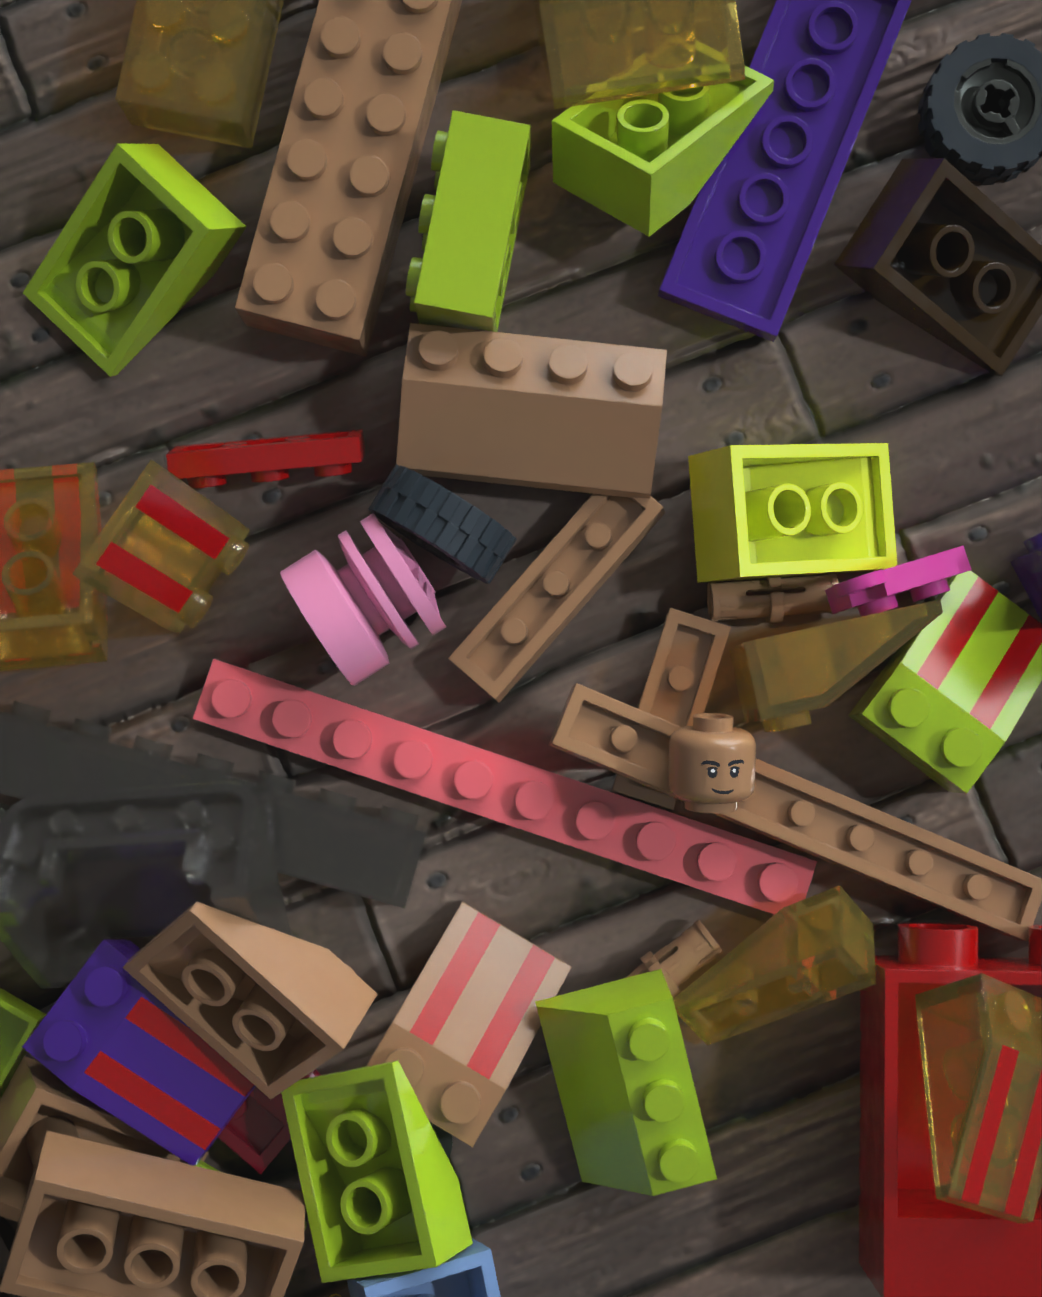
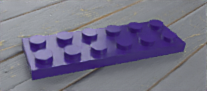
[658,0,912,342]

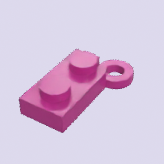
[825,546,971,619]

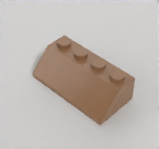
[396,323,667,498]
[0,1131,305,1297]

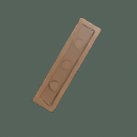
[448,494,665,703]

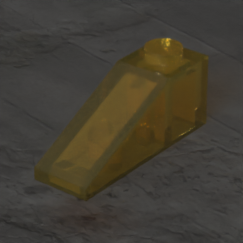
[673,885,876,1046]

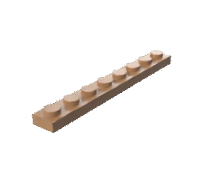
[549,683,1042,942]

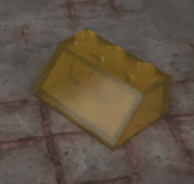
[534,0,745,109]

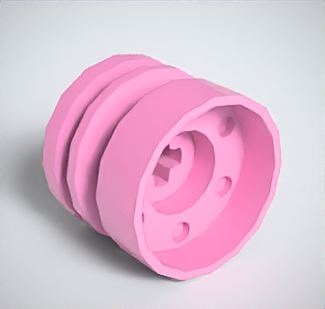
[280,513,446,686]

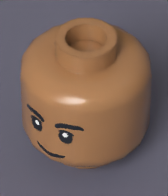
[668,713,756,814]

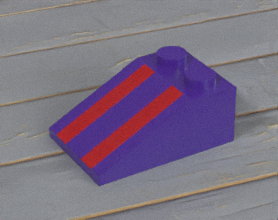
[22,939,256,1166]

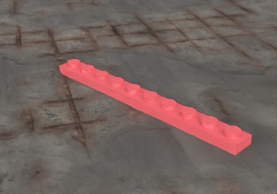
[193,659,817,923]

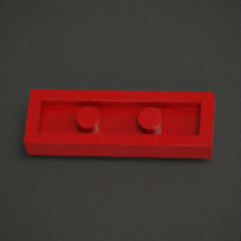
[166,429,365,488]

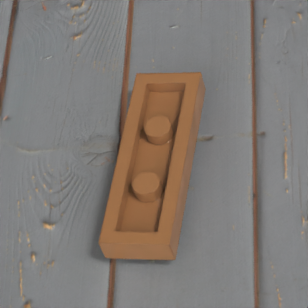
[611,608,731,810]

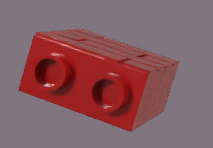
[859,923,1042,1297]

